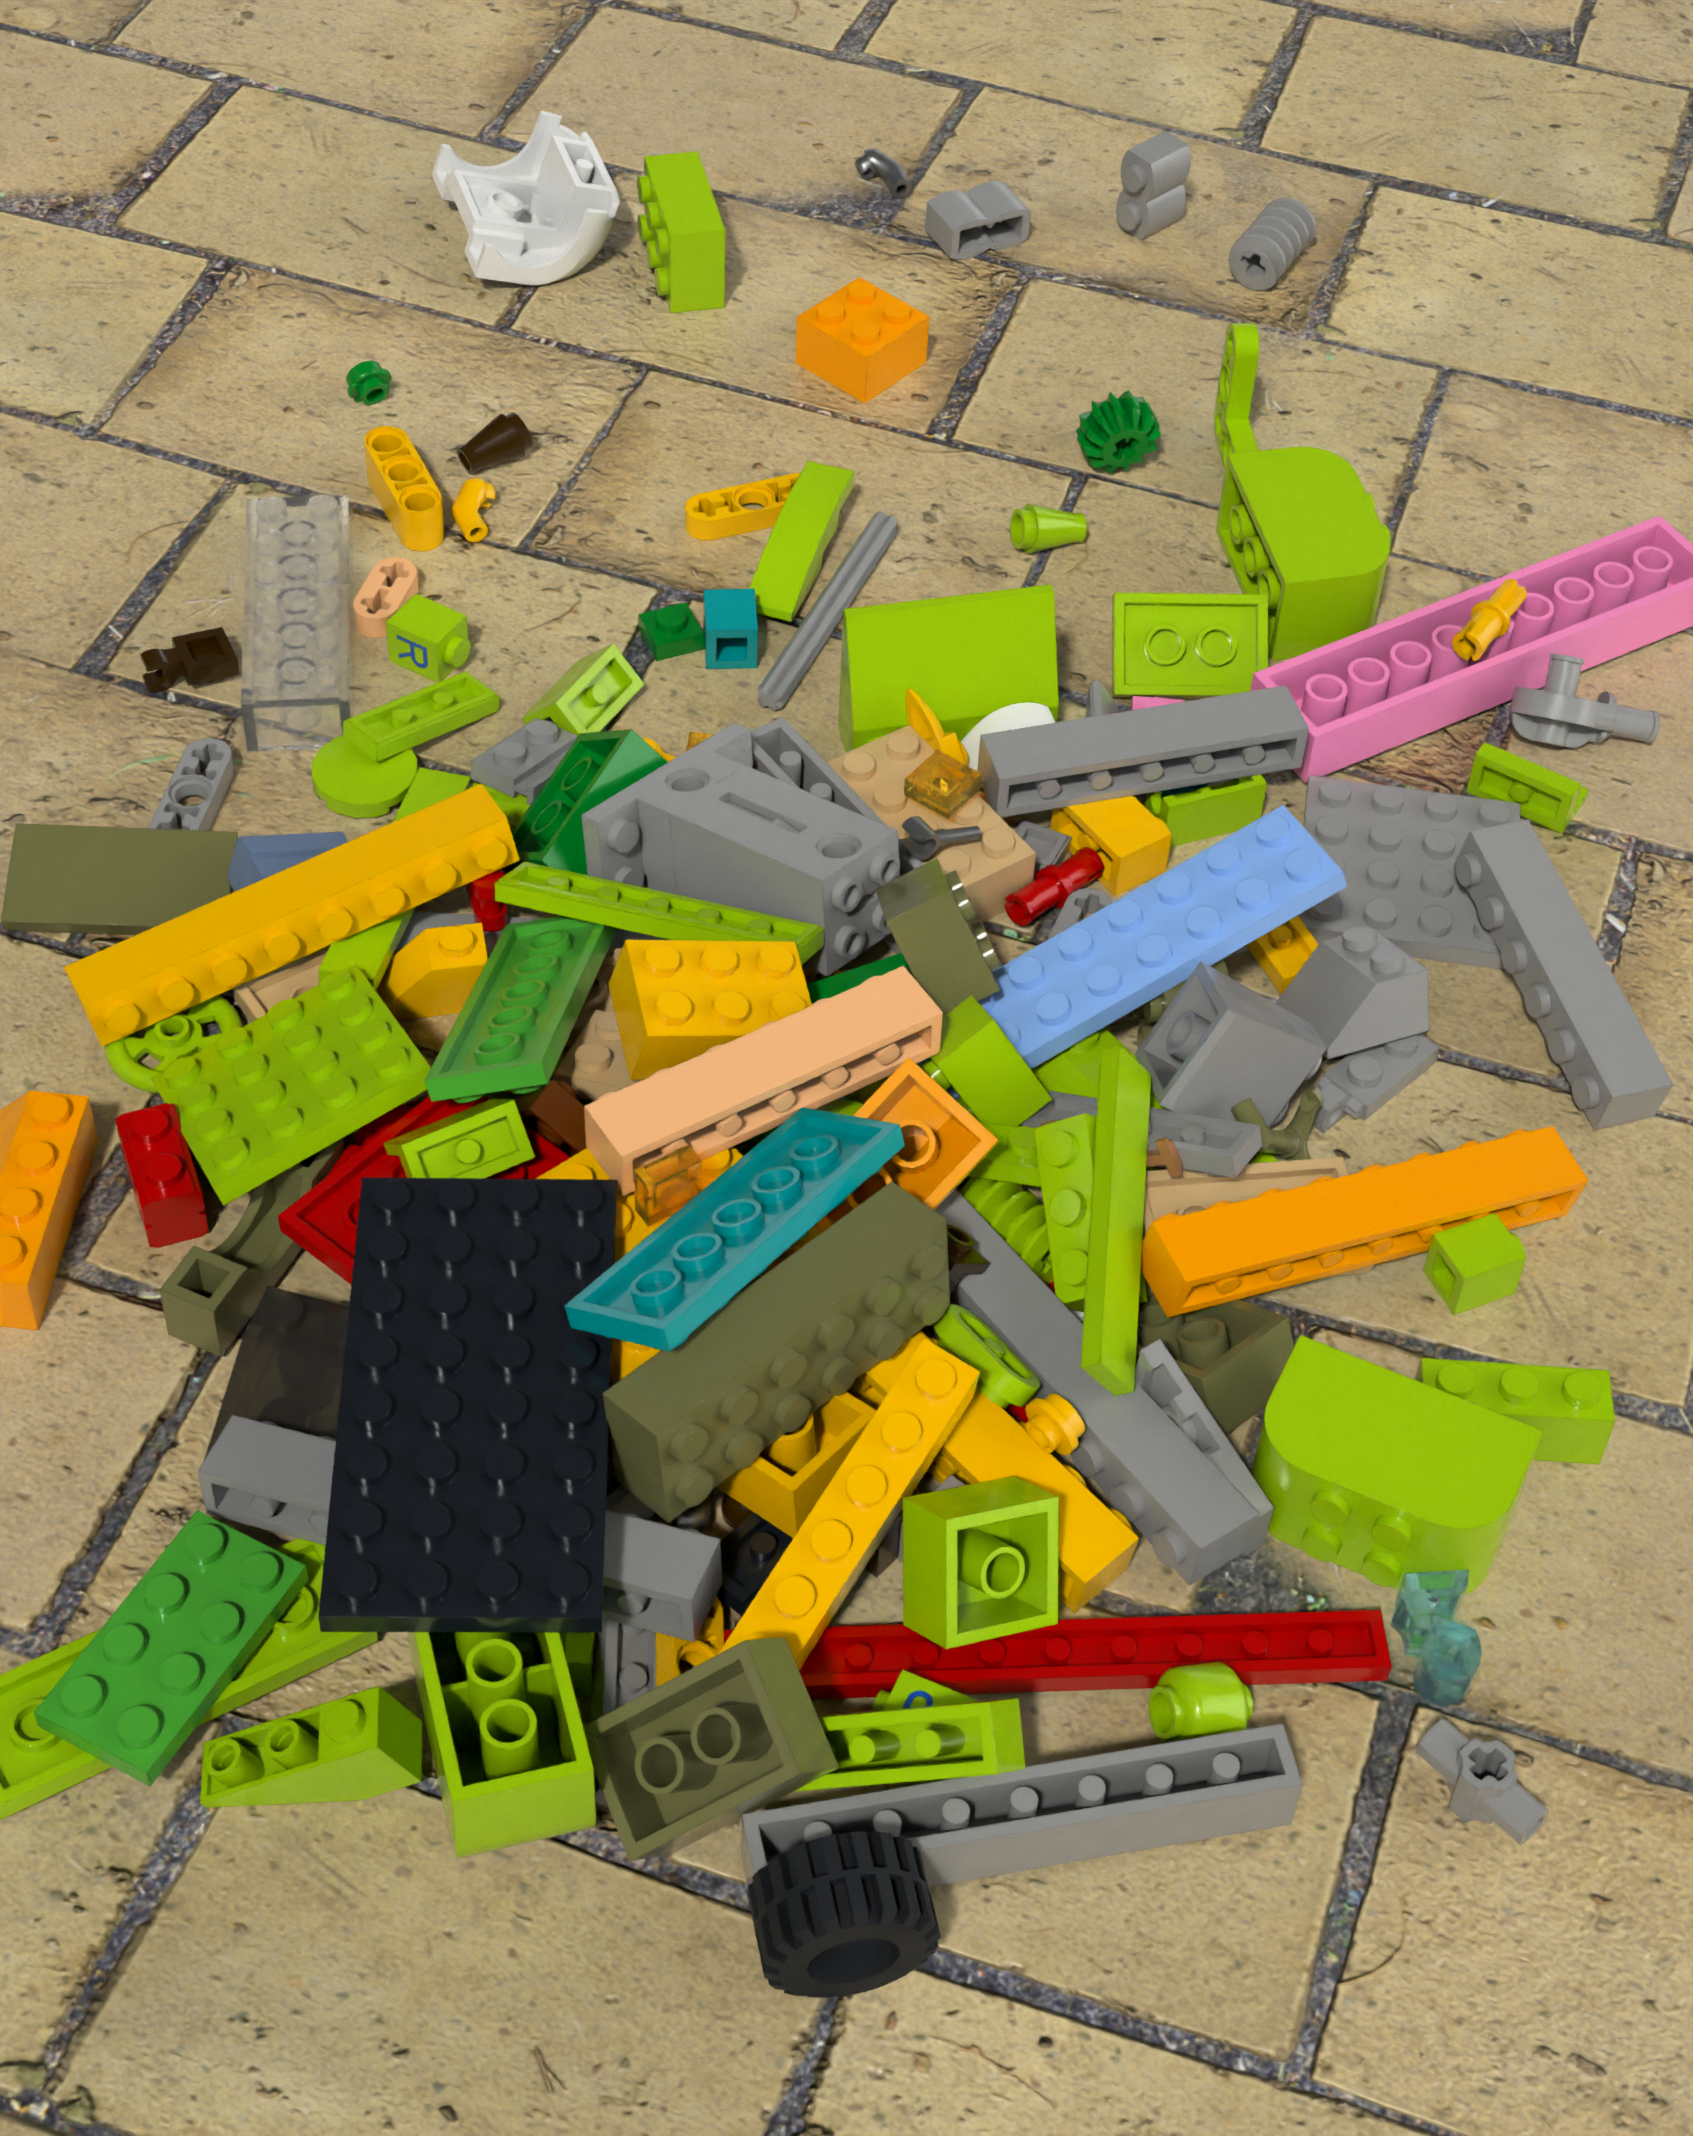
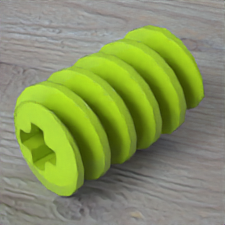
[958,1177,1054,1286]

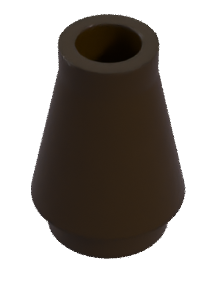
[457,412,532,475]

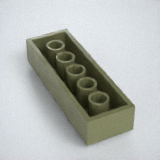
[602,1181,950,1523]

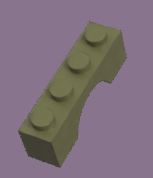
[159,1138,345,1357]

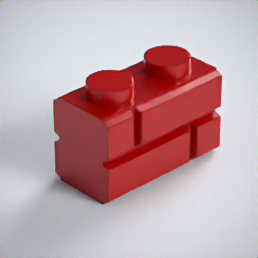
[115,1103,209,1248]

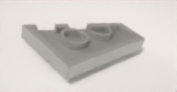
[1135,1339,1274,1557]

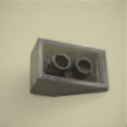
[204,1286,349,1460]

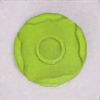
[312,735,418,818]

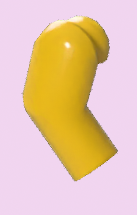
[451,477,496,543]

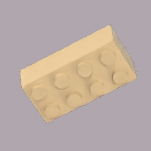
[827,725,1036,924]

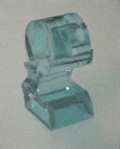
[1390,1570,1482,1706]

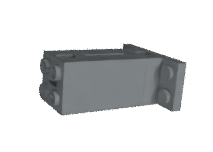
[581,722,900,977]

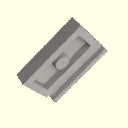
[471,718,578,805]

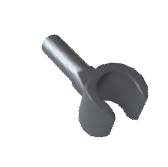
[899,816,980,860]

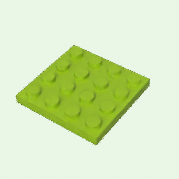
[151,964,431,1206]

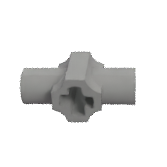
[1416,1719,1549,1845]

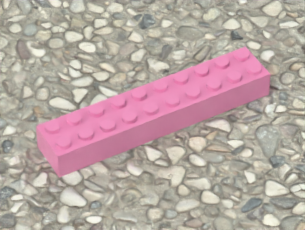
[1250,516,1693,783]

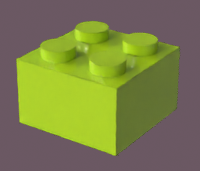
[903,1476,1059,1649]

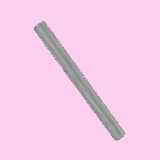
[757,511,898,711]

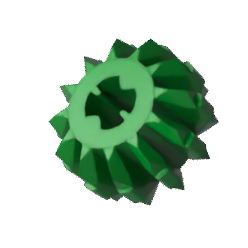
[1076,390,1161,474]

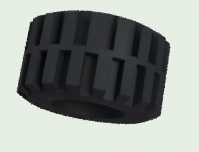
[747,1831,940,1998]

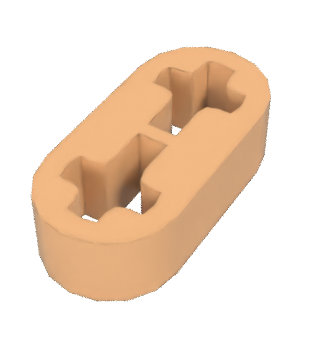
[353,557,419,638]

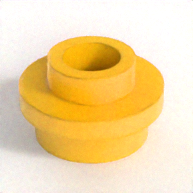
[1025,1393,1085,1455]

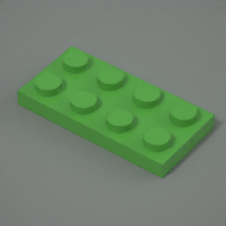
[34,1510,309,1787]

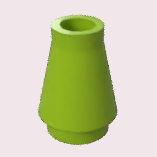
[1010,504,1087,554]

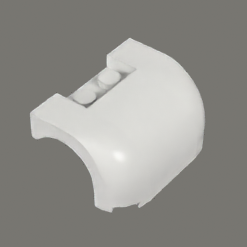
[432,111,620,285]

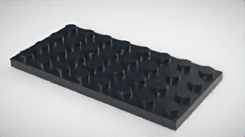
[318,1177,617,1633]

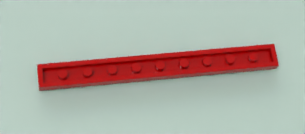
[724,1610,1392,1699]

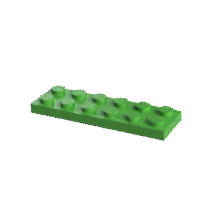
[424,916,618,1103]

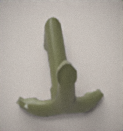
[1231,1086,1323,1161]

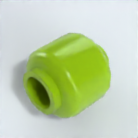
[1148,1662,1253,1743]

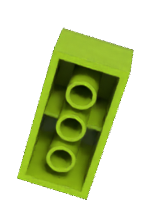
[1216,446,1391,661]
[1251,1335,1543,1600]
[408,1632,596,1859]

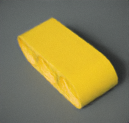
[364,426,445,552]

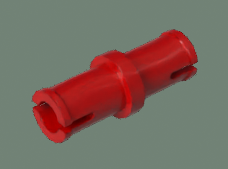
[1004,847,1104,926]

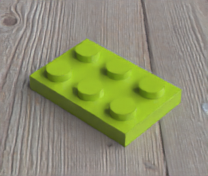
[1112,592,1268,699]

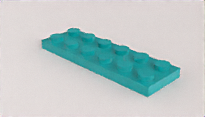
[564,1107,905,1352]

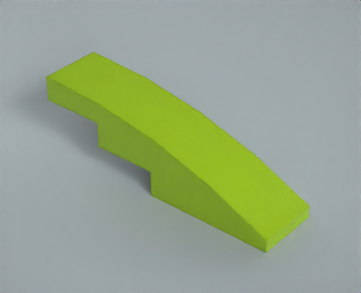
[749,461,854,622]

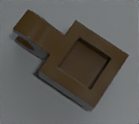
[141,627,239,693]

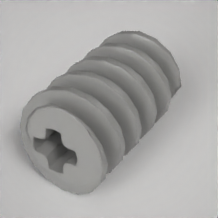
[1228,198,1316,291]

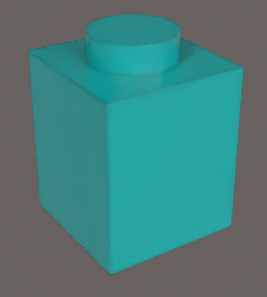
[703,589,758,669]

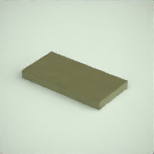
[1,823,239,935]

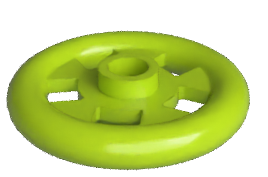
[104,995,243,1094]

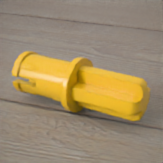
[1452,579,1527,661]

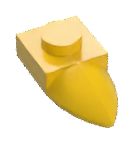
[905,688,972,784]

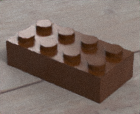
[511,1080,587,1157]

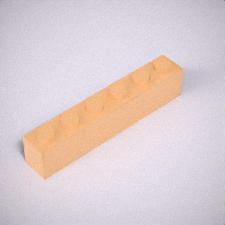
[584,966,943,1196]

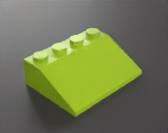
[838,584,1059,753]

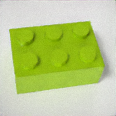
[637,151,725,313]

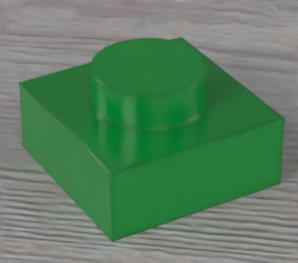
[638,602,704,661]

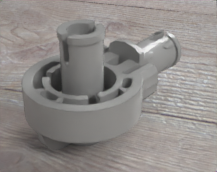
[1510,653,1660,748]

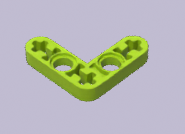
[1214,323,1259,469]

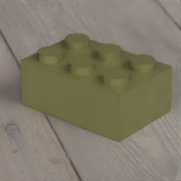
[583,1637,839,1861]

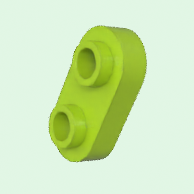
[934,1304,1041,1408]

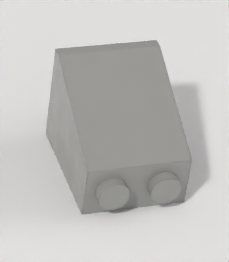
[1135,961,1327,1128]

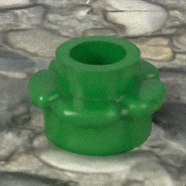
[346,361,392,405]

